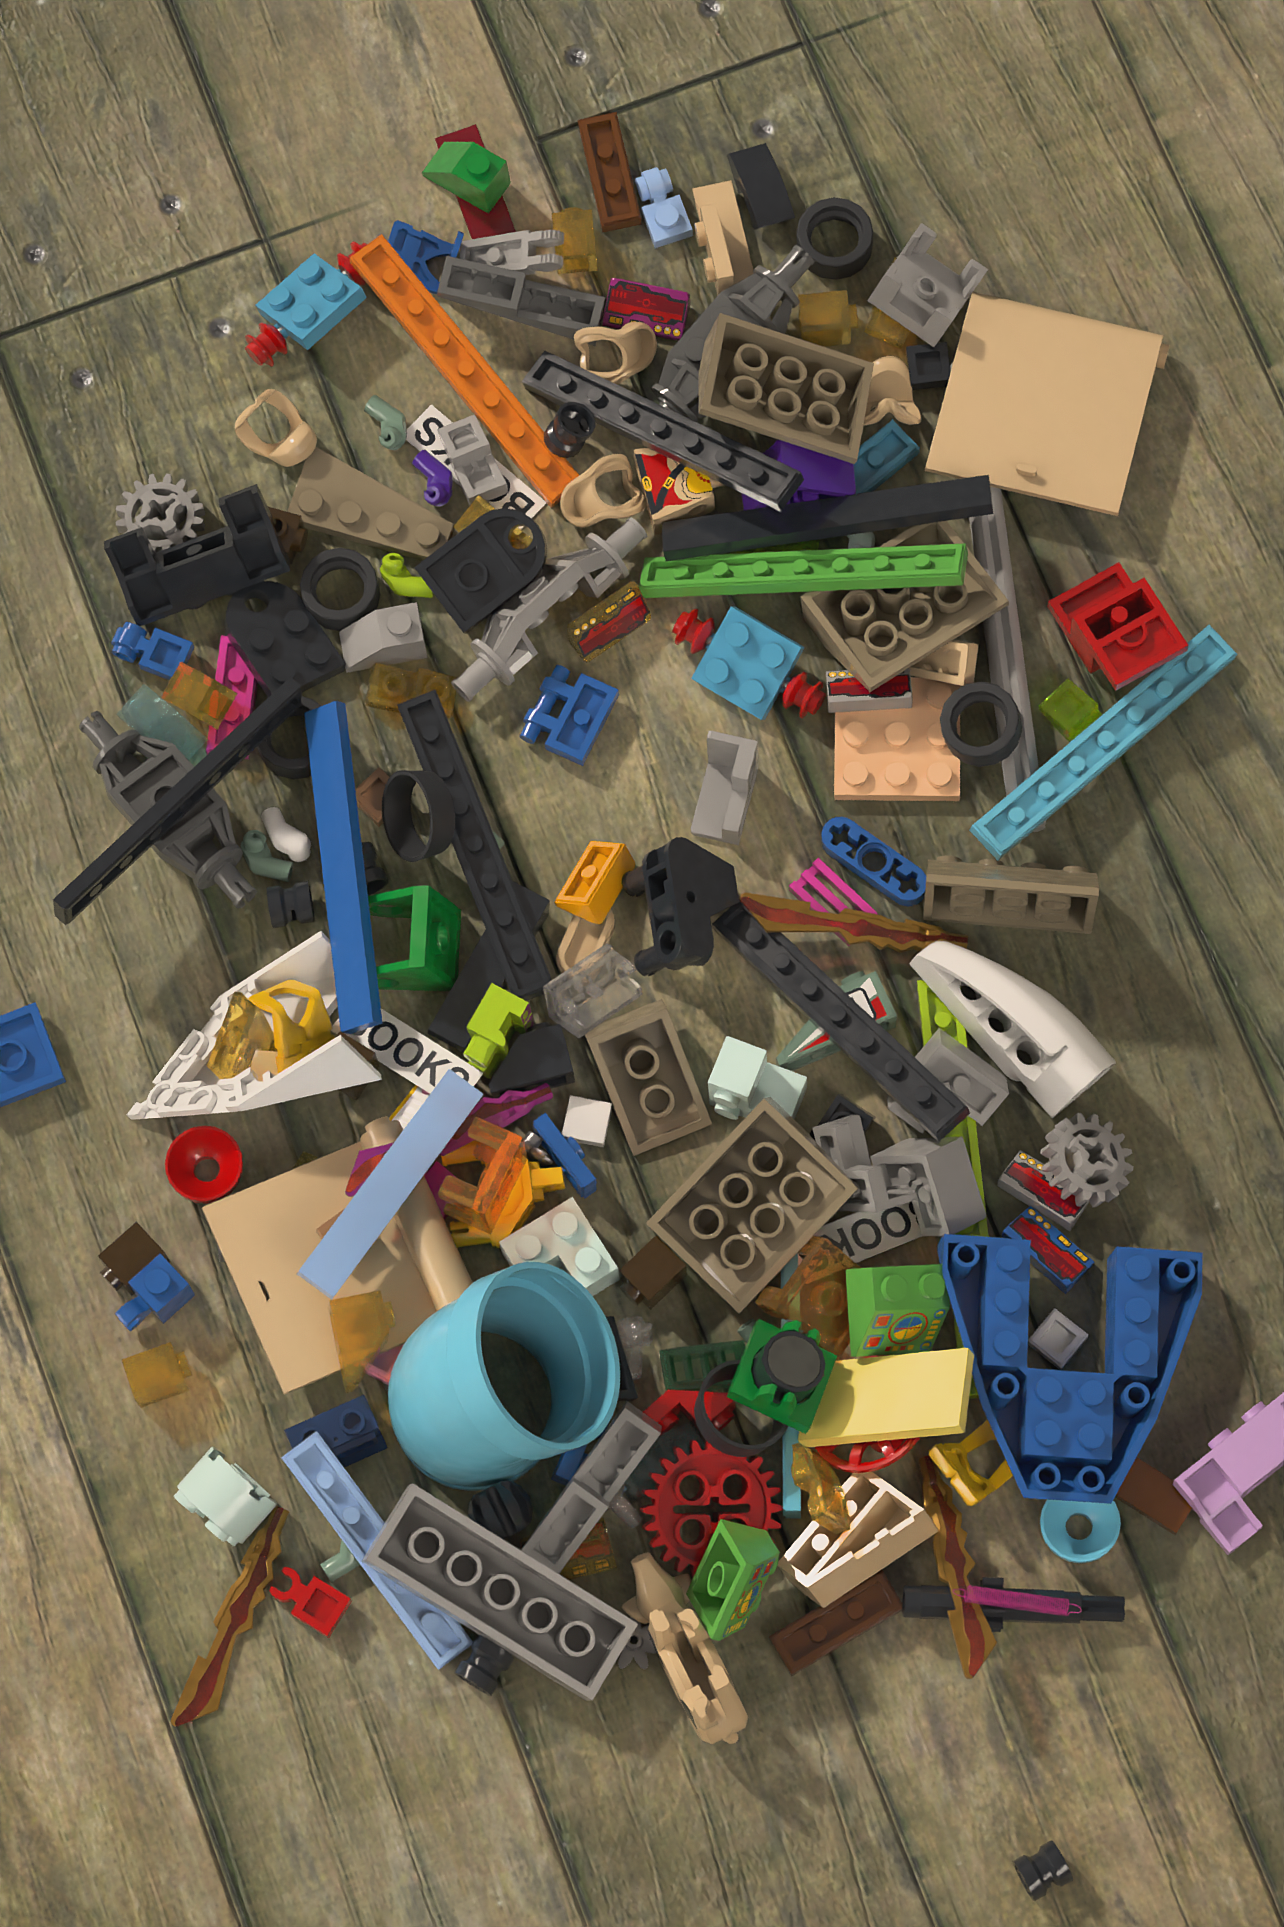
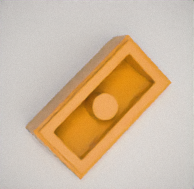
[554,841,636,924]

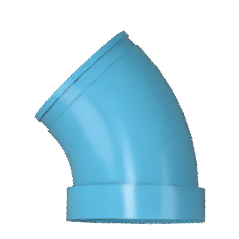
[388,1262,620,1491]

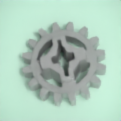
[116,474,205,553]
[1040,1113,1134,1207]

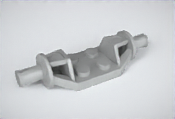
[451,517,648,702]

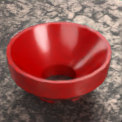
[165,1125,243,1204]

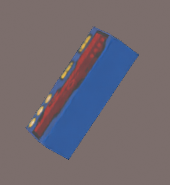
[1001,1206,1095,1294]

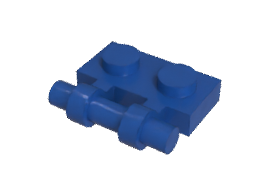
[519,665,619,766]

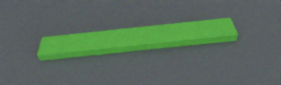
[638,543,968,598]

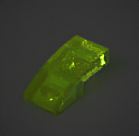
[1039,678,1103,743]

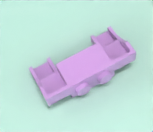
[1173,1392,1284,1555]

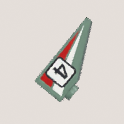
[776,971,897,1071]

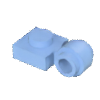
[635,167,693,248]

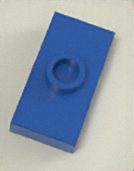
[533,1113,597,1199]

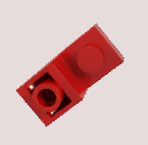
[643,1390,736,1436]

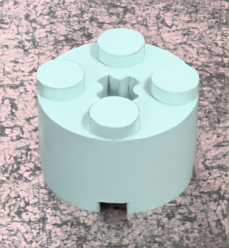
[174,1446,278,1546]

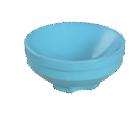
[1040,1499,1121,1563]

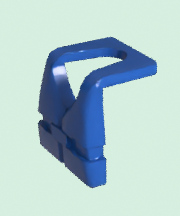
[388,220,464,294]

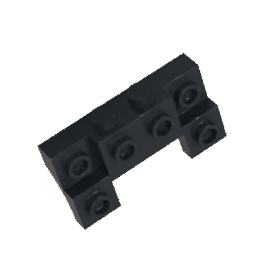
[104,484,290,626]

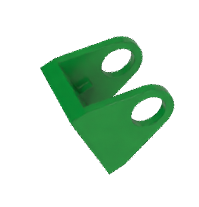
[368,885,461,991]

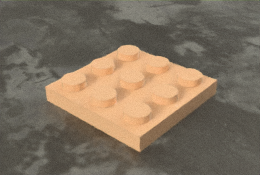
[834,677,960,801]

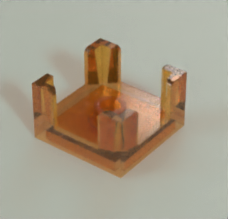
[438,1116,528,1235]
[755,1236,861,1360]

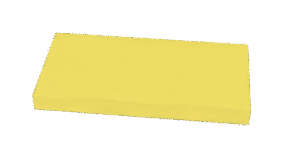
[798,1348,974,1448]

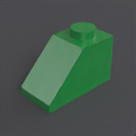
[422,142,511,214]

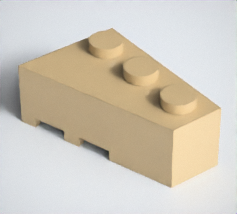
[777,1472,939,1608]

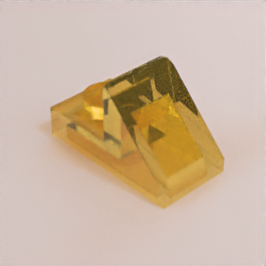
[207,992,277,1079]

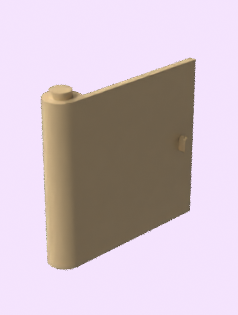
[925,291,1170,516]
[202,1116,473,1395]

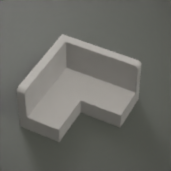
[691,731,759,845]
[887,1028,1009,1133]
[813,1115,918,1213]
[871,1136,986,1236]

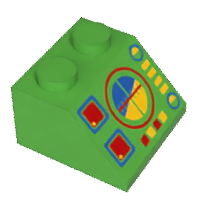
[846,1264,950,1357]
[686,1519,780,1641]

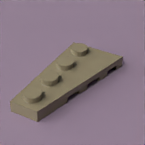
[287,447,454,561]

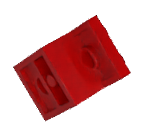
[1047,562,1189,691]

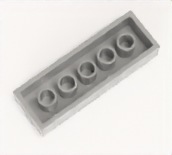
[362,1483,638,1701]

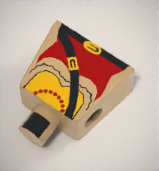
[634,448,724,535]

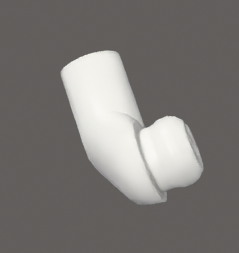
[261,807,311,862]

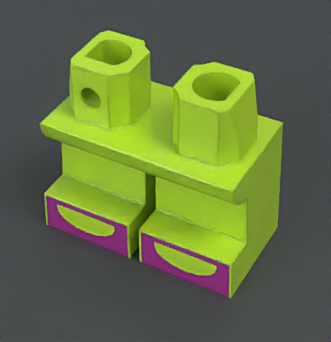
[463,983,535,1078]

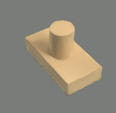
[909,640,979,686]

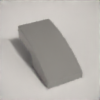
[437,414,509,508]

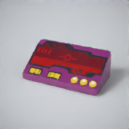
[603,278,690,341]

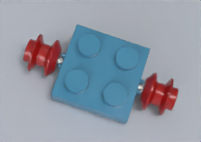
[245,241,367,367]
[672,606,826,720]

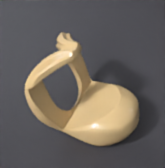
[574,322,657,385]
[863,356,921,426]
[235,389,317,467]
[560,454,646,528]

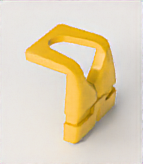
[249,979,335,1073]
[929,1420,1013,1506]

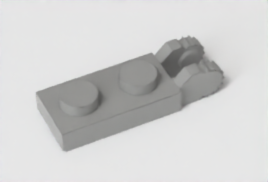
[460,229,564,275]

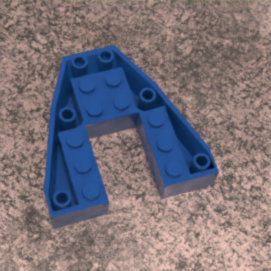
[936,1234,1203,1504]

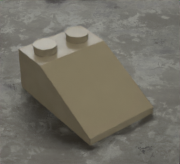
[583,999,712,1156]

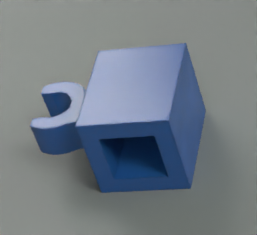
[115,1254,195,1331]

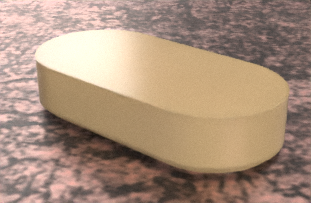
[556,909,615,982]

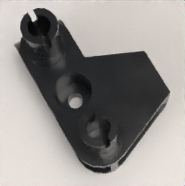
[622,837,740,977]

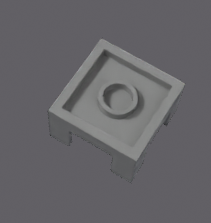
[867,223,988,347]

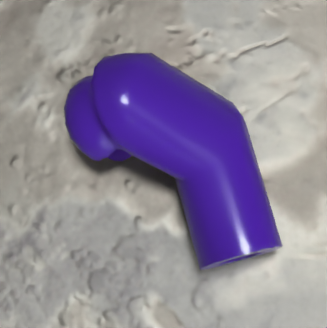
[412,449,453,507]

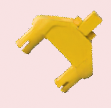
[441,1128,565,1249]

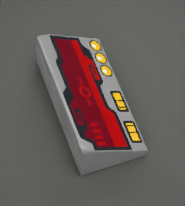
[826,668,912,713]
[997,1150,1089,1231]

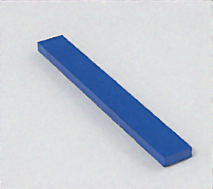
[304,701,382,1034]

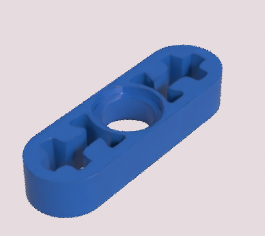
[821,817,926,907]

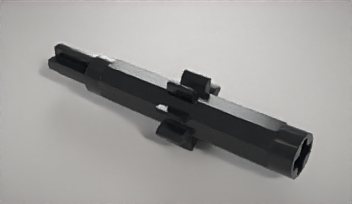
[902,1577,1125,1632]

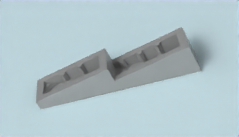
[521,1401,662,1574]

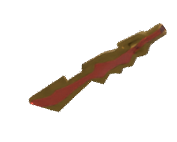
[740,893,968,953]
[918,1455,997,1679]
[171,1506,289,1727]

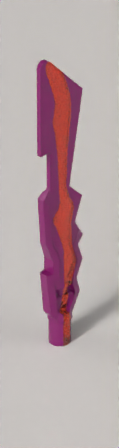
[345,1083,553,1197]

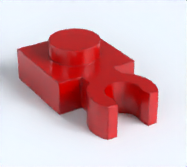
[269,1567,352,1638]

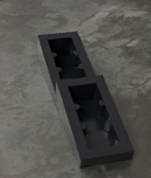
[428,881,550,1053]

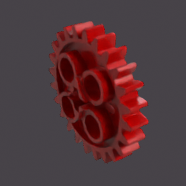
[640,1439,783,1578]

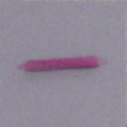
[953,1585,1082,1616]

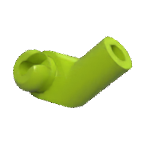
[380,553,434,598]

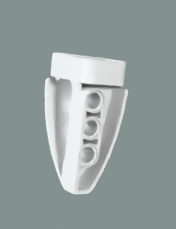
[909,941,1116,1118]

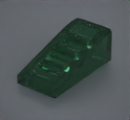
[659,1340,746,1391]

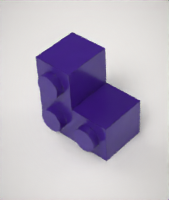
[742,439,856,510]

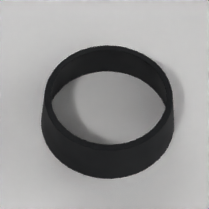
[382,770,455,862]
[694,1360,788,1457]

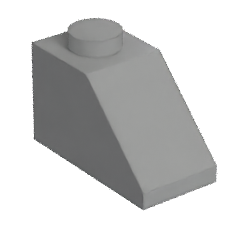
[339,602,427,673]

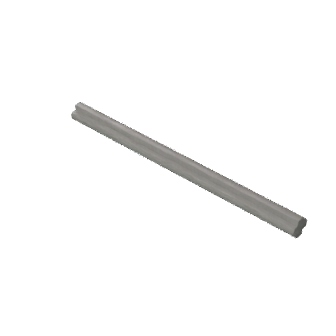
[950,363,1046,832]

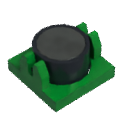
[727,1319,837,1434]

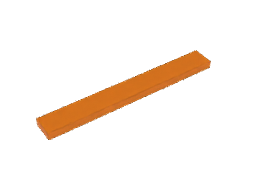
[350,234,579,508]

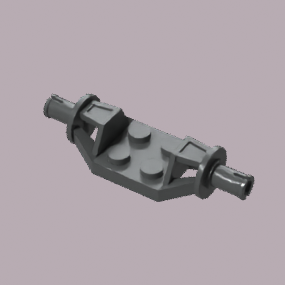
[651,245,815,422]
[79,711,257,908]

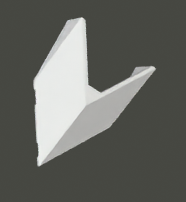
[127,931,382,1120]

